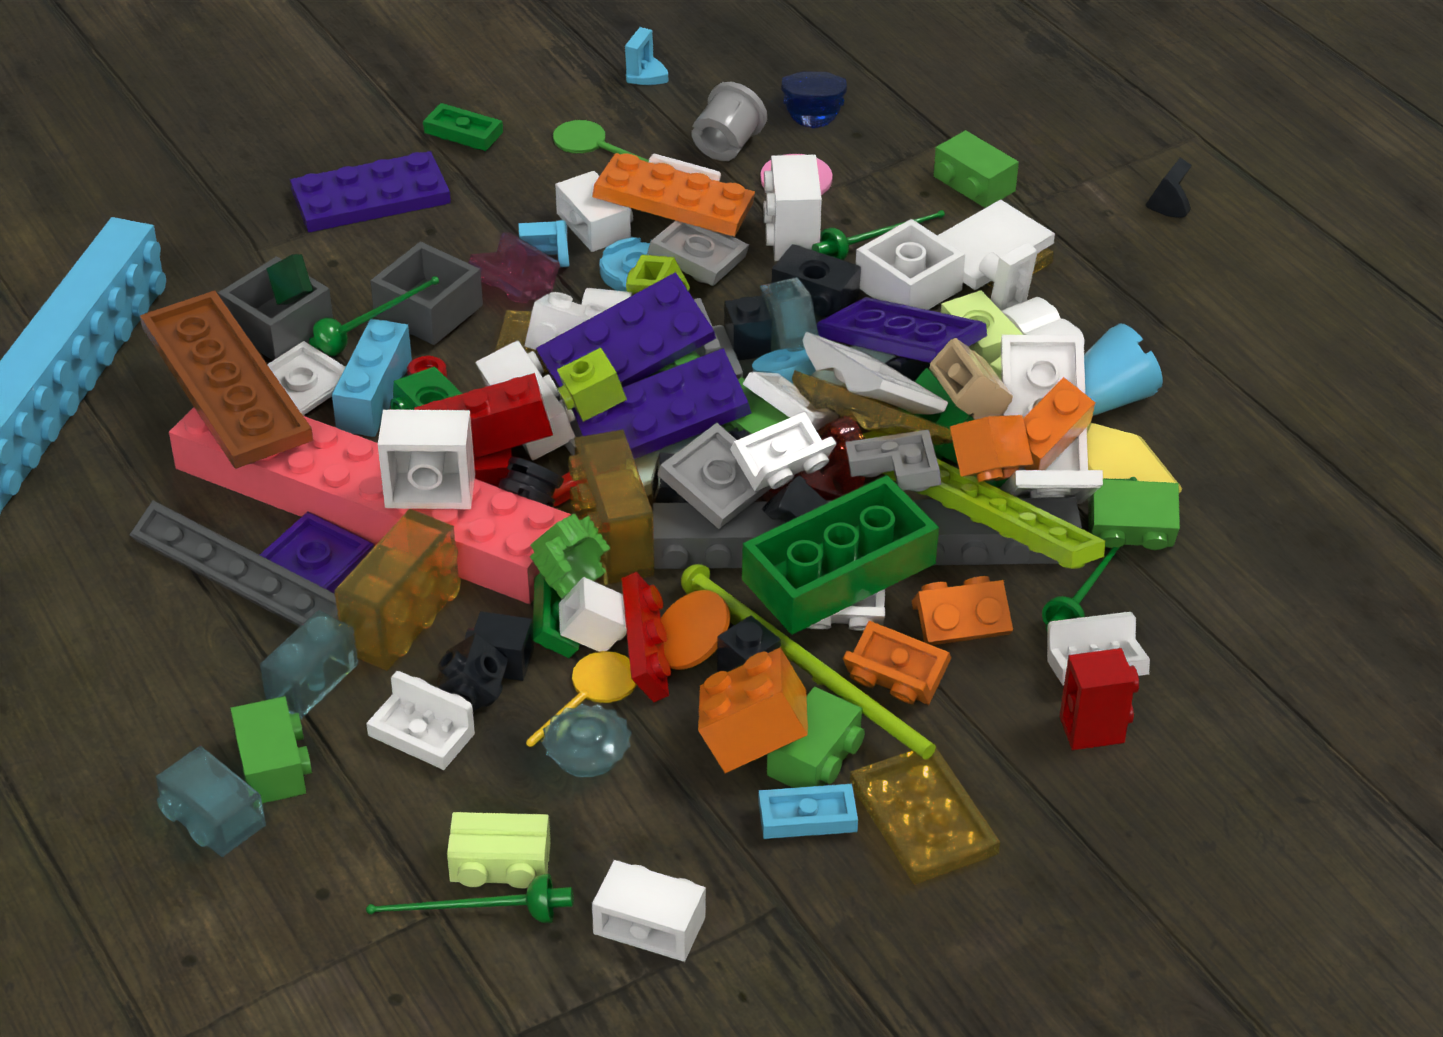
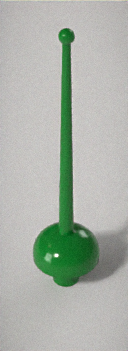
[812,210,945,261]
[309,276,439,356]
[1042,547,1120,631]
[366,874,574,923]

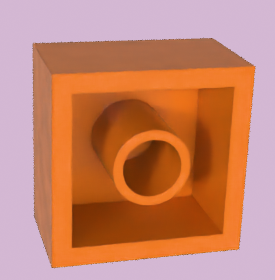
[698,647,808,773]

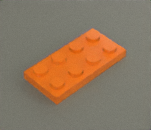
[592,153,755,237]

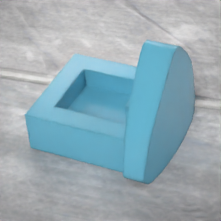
[625,27,669,85]
[518,220,569,267]

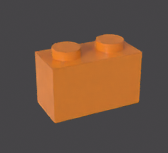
[1023,377,1096,470]
[950,415,1033,483]

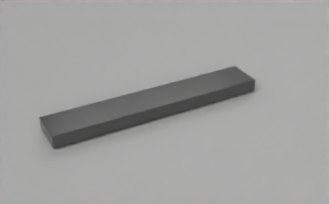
[130,500,355,644]

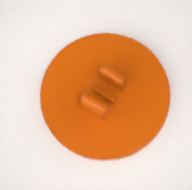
[661,590,730,670]

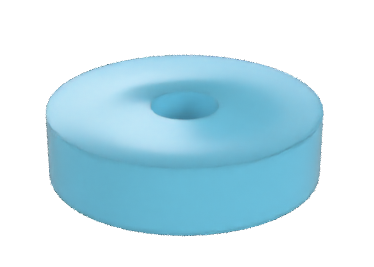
[752,347,816,383]

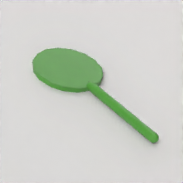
[553,120,649,162]

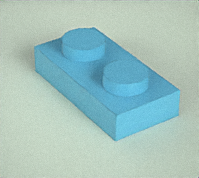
[758,784,858,839]

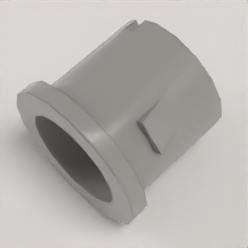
[691,82,767,161]

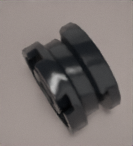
[498,457,564,507]

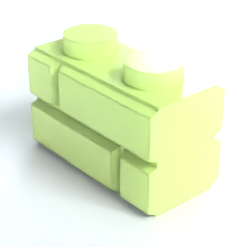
[447,812,550,888]

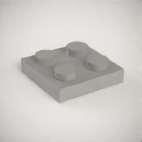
[647,221,749,286]
[657,423,771,529]

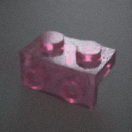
[468,232,560,303]

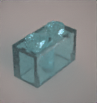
[760,277,819,352]
[260,610,358,719]
[156,745,266,857]

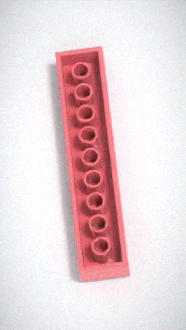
[169,407,571,604]

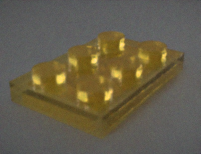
[850,743,1000,885]

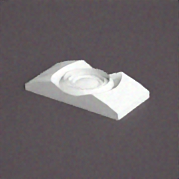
[802,332,948,414]

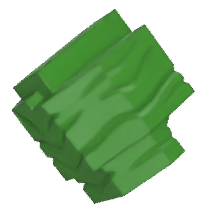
[530,514,611,599]

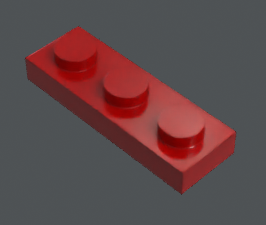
[622,572,671,702]

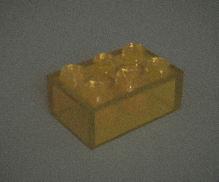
[568,430,654,585]
[335,509,461,671]

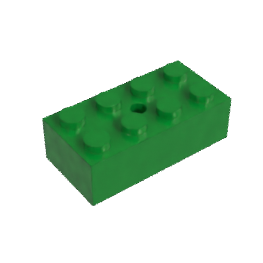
[742,475,939,635]

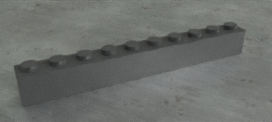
[653,498,1082,569]

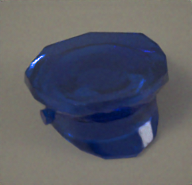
[781,71,847,128]

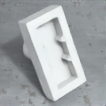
[979,242,1038,311]

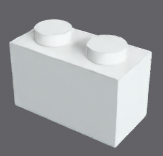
[555,171,633,252]
[592,860,706,962]

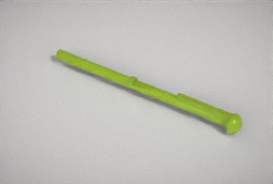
[681,564,936,760]

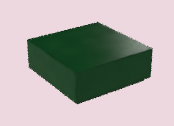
[266,254,313,305]

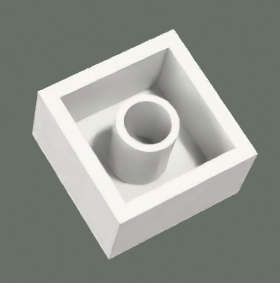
[763,155,822,261]
[856,219,965,310]
[378,410,475,509]

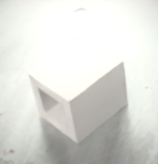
[559,577,627,652]

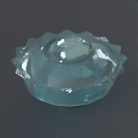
[541,704,632,777]

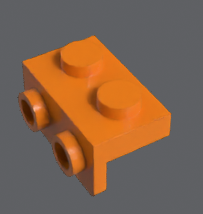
[912,576,1013,645]
[842,621,951,705]

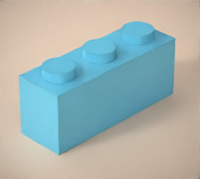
[332,319,412,437]

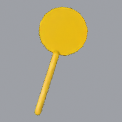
[526,651,637,747]

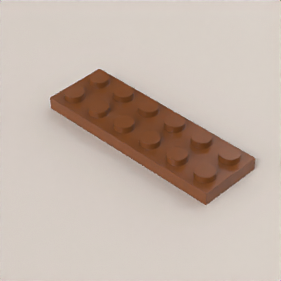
[140,290,314,469]

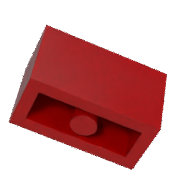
[1059,648,1139,750]

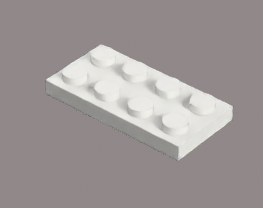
[1001,335,1088,470]

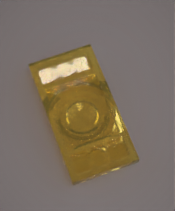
[792,370,953,445]

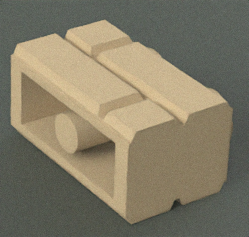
[929,338,1013,420]

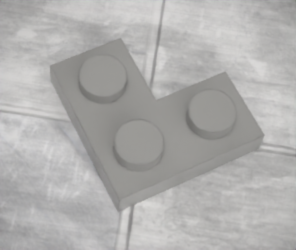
[845,429,941,492]

